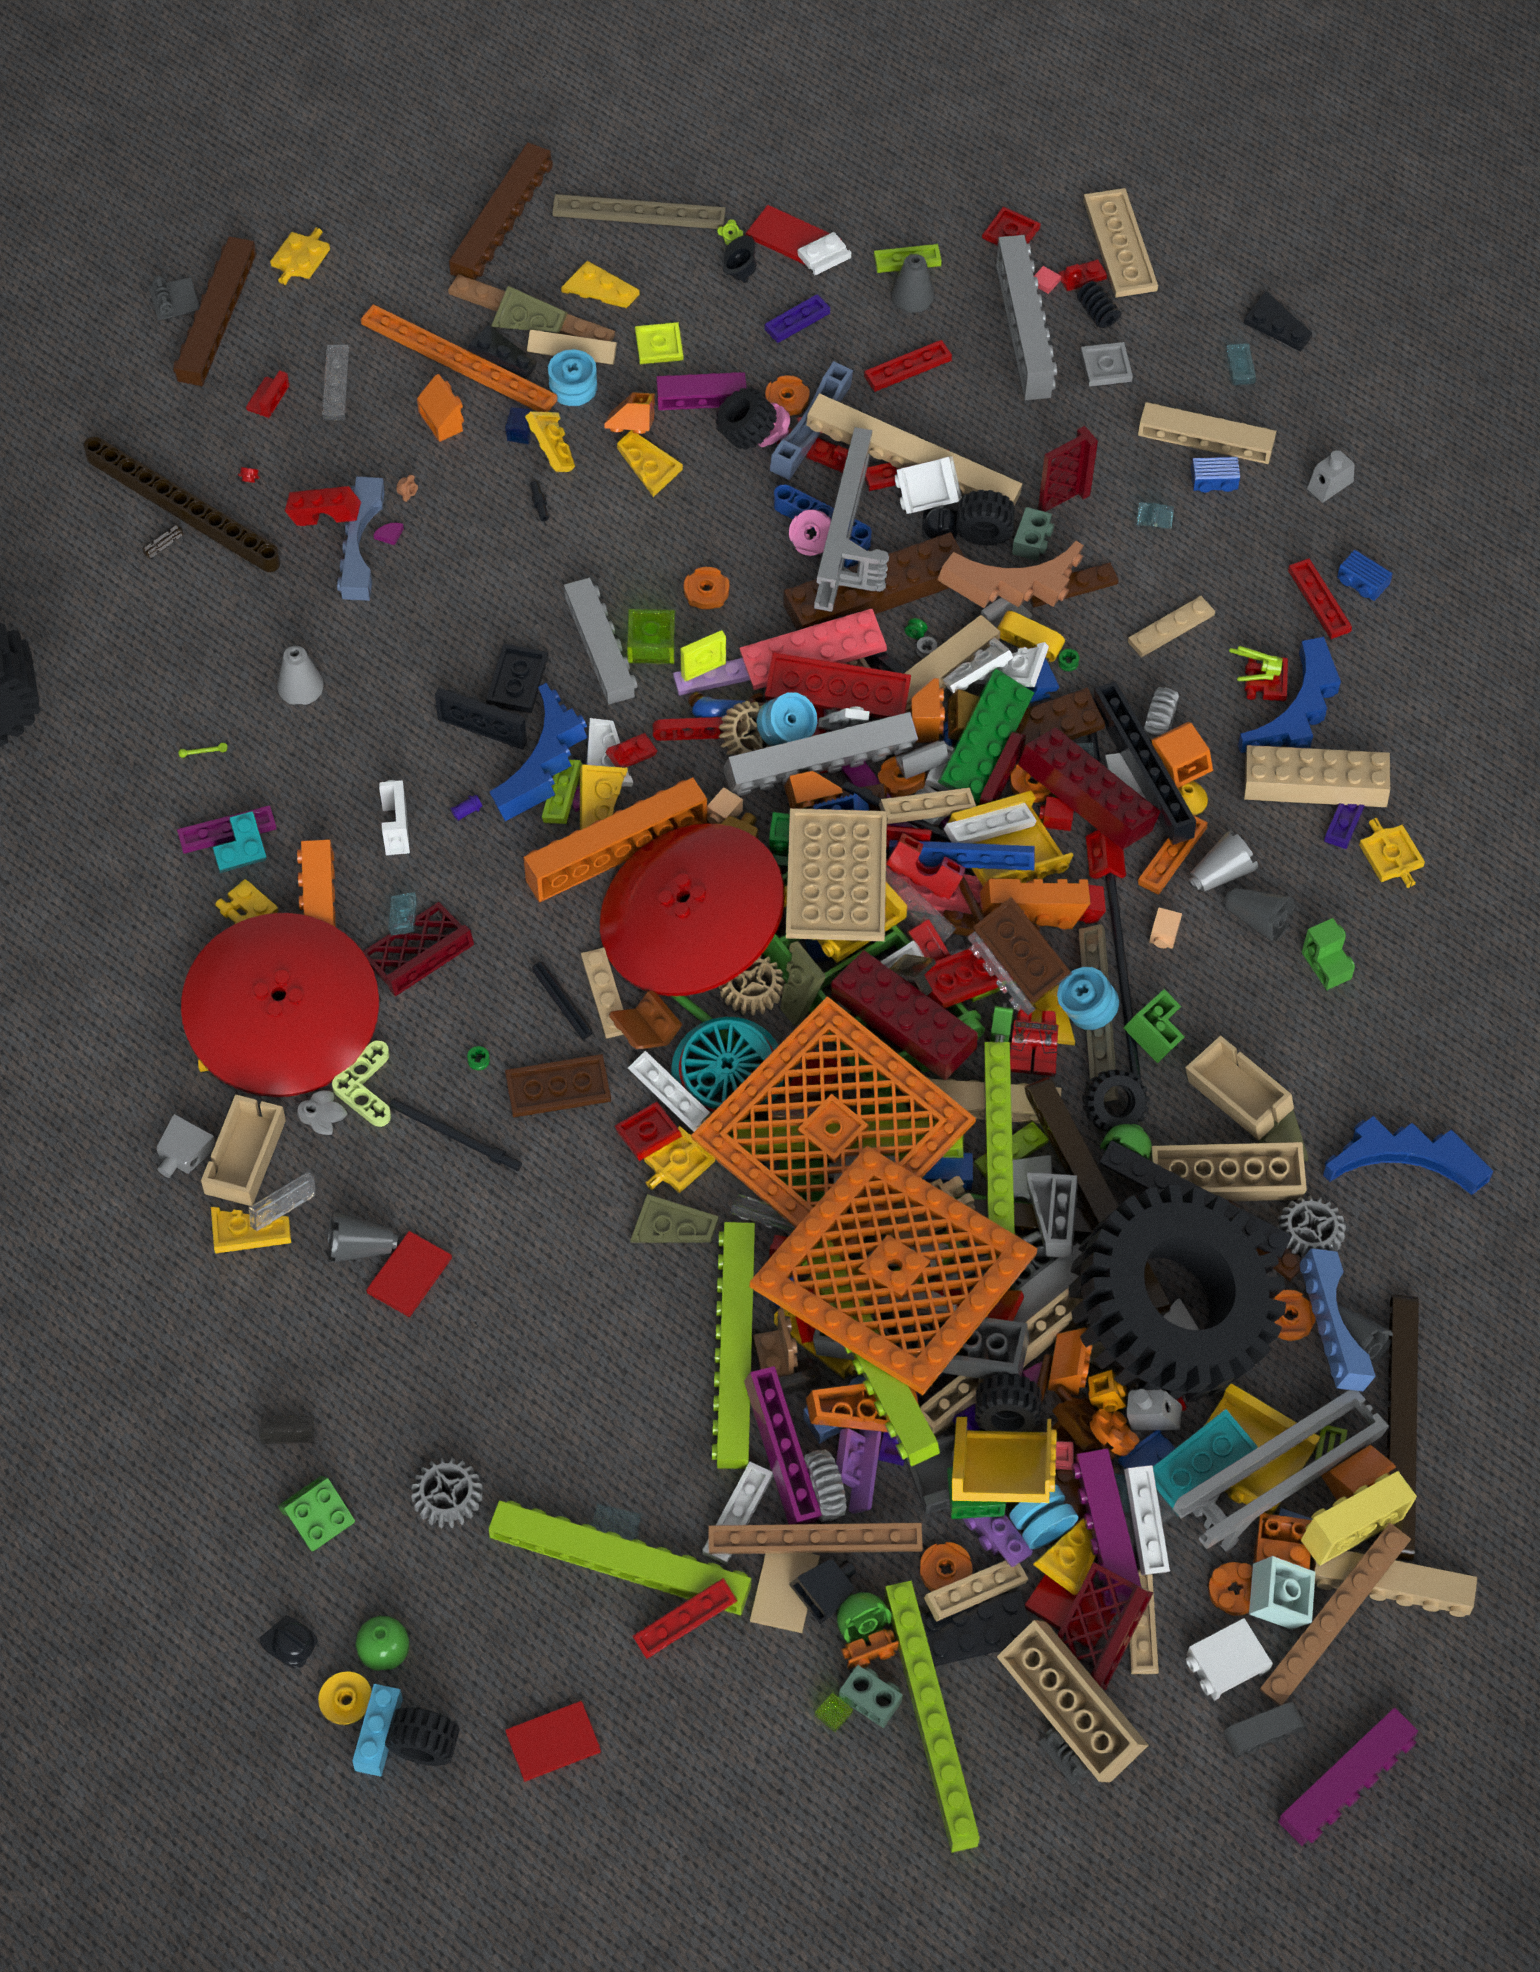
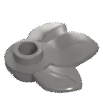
[297,1090,347,1135]

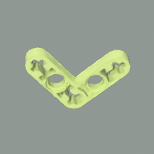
[332,1041,391,1127]

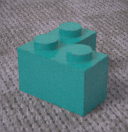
[213,811,266,873]

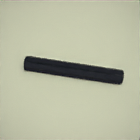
[532,961,592,1039]

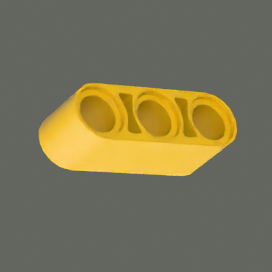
[997,611,1065,662]

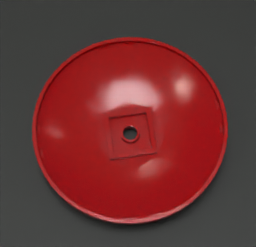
[600,823,785,996]
[181,913,379,1097]

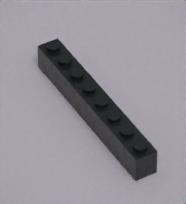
[1093,681,1196,845]

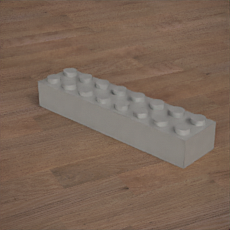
[996,235,1057,400]
[723,712,918,796]

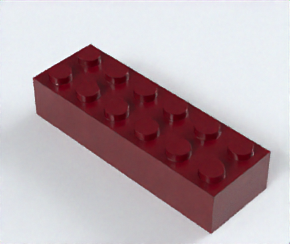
[1018,727,1161,850]
[832,950,978,1080]

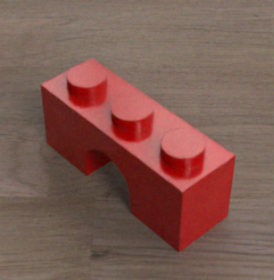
[285,486,361,526]
[886,833,965,900]

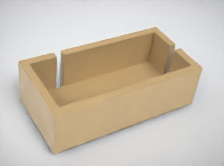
[1185,1036,1294,1141]
[201,1094,286,1206]

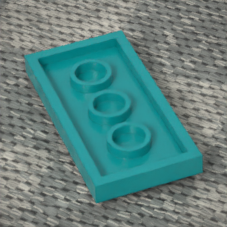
[1153,1409,1259,1516]

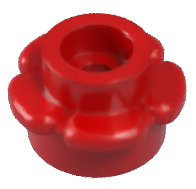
[238,467,260,483]

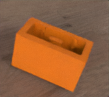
[417,374,464,442]
[604,392,655,434]
[910,678,945,743]
[1152,722,1213,788]
[784,771,843,809]
[1048,1328,1093,1396]
[1321,1445,1396,1500]
[1253,1513,1312,1570]

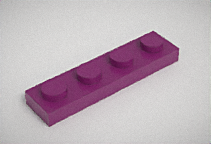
[177,805,277,854]

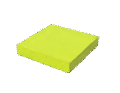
[635,322,684,364]
[681,630,726,681]

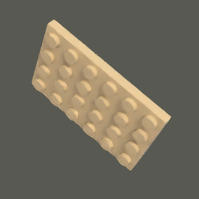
[786,808,887,941]

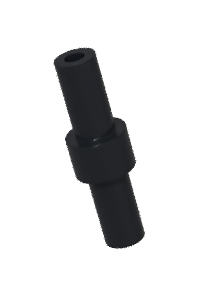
[530,481,549,521]

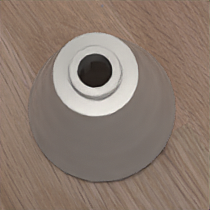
[277,646,324,705]
[1189,830,1258,892]

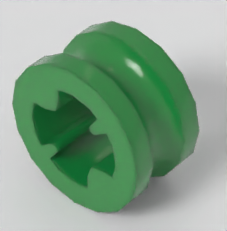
[904,618,928,640]
[1058,649,1079,671]
[467,1046,490,1070]

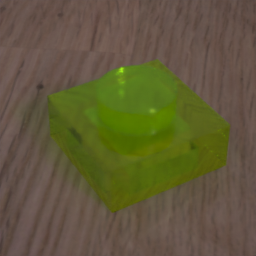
[815,1692,853,1732]

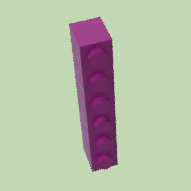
[744,1366,822,1525]
[1072,1449,1142,1614]
[1278,1707,1418,1846]

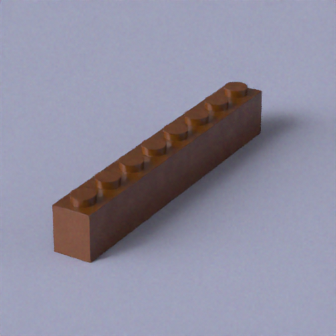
[449,142,553,280]
[173,236,256,386]

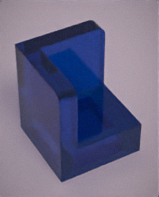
[505,407,532,445]

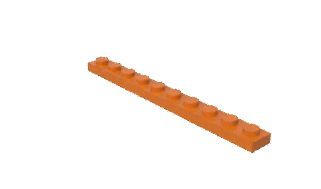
[361,304,557,412]

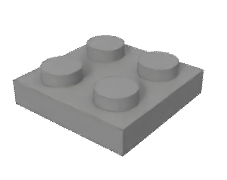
[1080,342,1133,387]

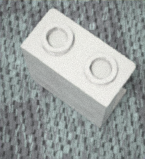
[895,456,962,514]
[379,780,410,855]
[1186,1618,1273,1701]

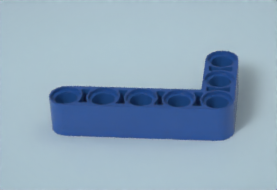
[774,485,871,568]

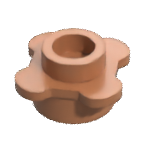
[397,475,418,502]

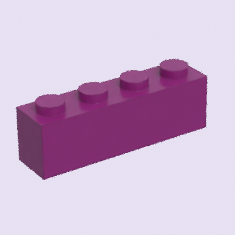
[657,372,746,410]

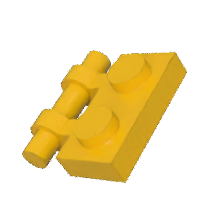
[215,879,279,924]

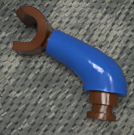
[688,692,766,723]

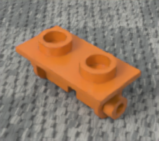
[841,1629,899,1669]

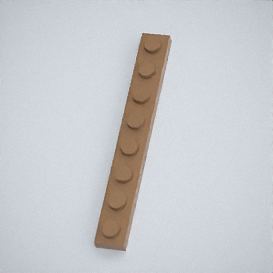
[448,274,615,342]
[709,1523,922,1554]
[1259,1523,1411,1706]

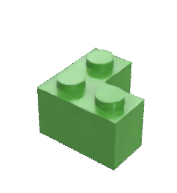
[1302,918,1355,990]
[1124,989,1184,1063]

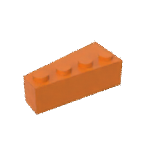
[297,840,336,927]
[980,879,1090,929]
[806,1384,919,1432]

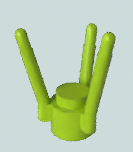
[1229,646,1283,681]

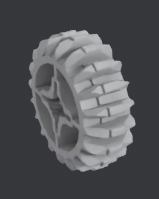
[1144,687,1179,743]
[1277,1195,1346,1259]
[804,1449,847,1522]
[411,1457,483,1529]

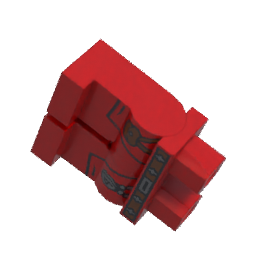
[1010,1008,1059,1076]

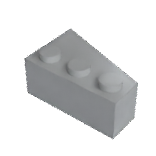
[1026,1173,1078,1258]

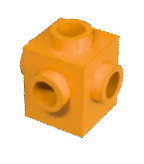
[1088,1370,1128,1413]

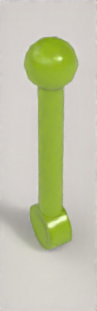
[178,743,228,758]

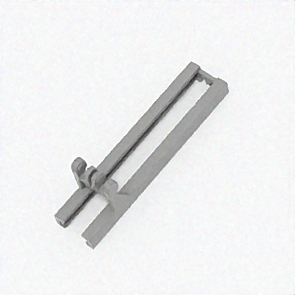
[814,427,889,612]
[1173,1390,1388,1551]

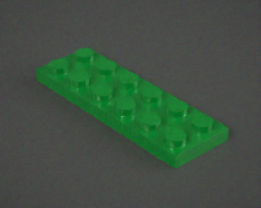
[938,668,1034,806]

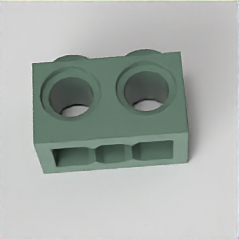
[1012,507,1054,561]
[839,1665,903,1728]

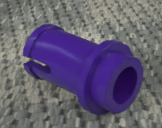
[450,795,483,821]

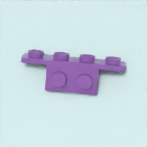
[836,1428,881,1514]
[963,1514,1032,1567]

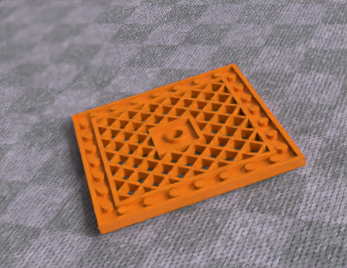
[691,996,976,1261]
[749,1146,1038,1395]

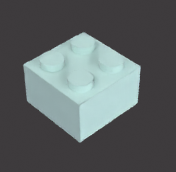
[1249,1556,1315,1630]

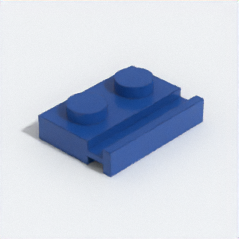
[1118,1430,1176,1469]

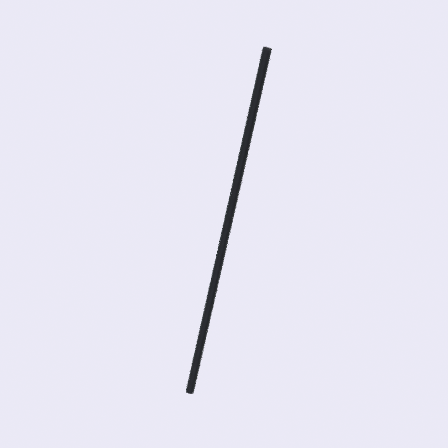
[1088,732,1142,1084]

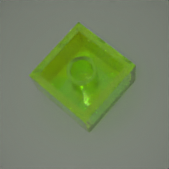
[627,609,675,664]

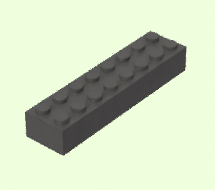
[813,1300,1029,1379]

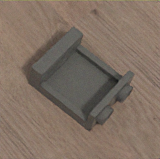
[905,1435,955,1515]

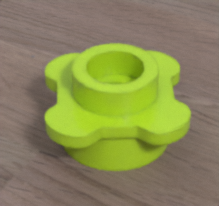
[718,220,743,245]

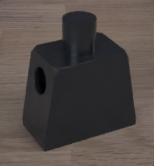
[789,1559,856,1624]

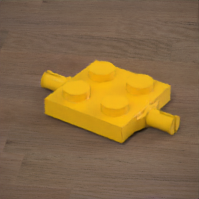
[270,227,330,285]
[1359,818,1425,888]
[644,1126,715,1193]

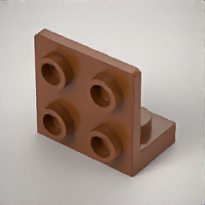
[609,991,683,1049]

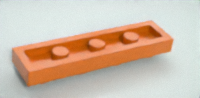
[1138,815,1208,895]

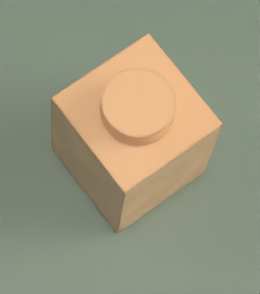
[707,787,743,824]
[1149,908,1182,949]

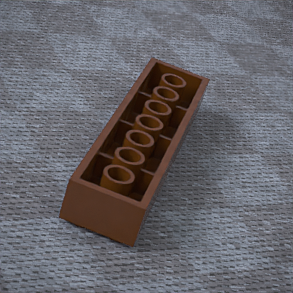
[783,532,965,630]

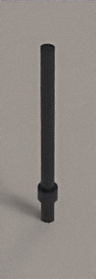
[842,781,952,843]
[389,1098,522,1171]

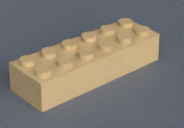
[1244,745,1390,807]
[1149,1142,1307,1201]
[997,1620,1149,1782]

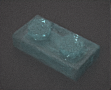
[1226,344,1256,385]
[388,892,417,936]

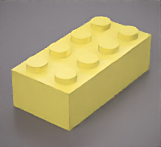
[1301,1471,1417,1566]

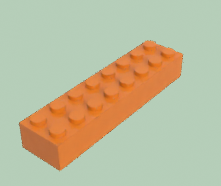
[524,778,707,902]

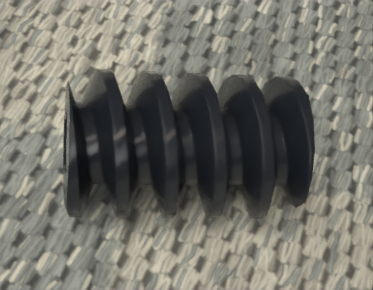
[1077,281,1122,328]

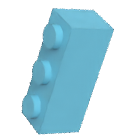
[352,1684,403,1776]

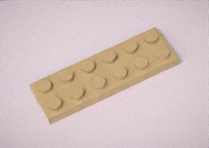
[1083,188,1158,298]

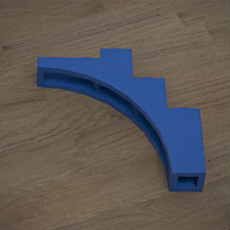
[1238,637,1341,753]
[490,683,588,821]
[1323,1116,1493,1195]

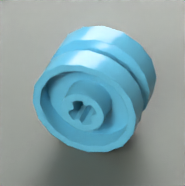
[548,349,597,406]
[757,693,817,746]
[1057,967,1119,1030]
[1009,1485,1078,1550]

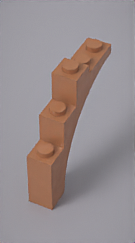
[938,541,1084,608]

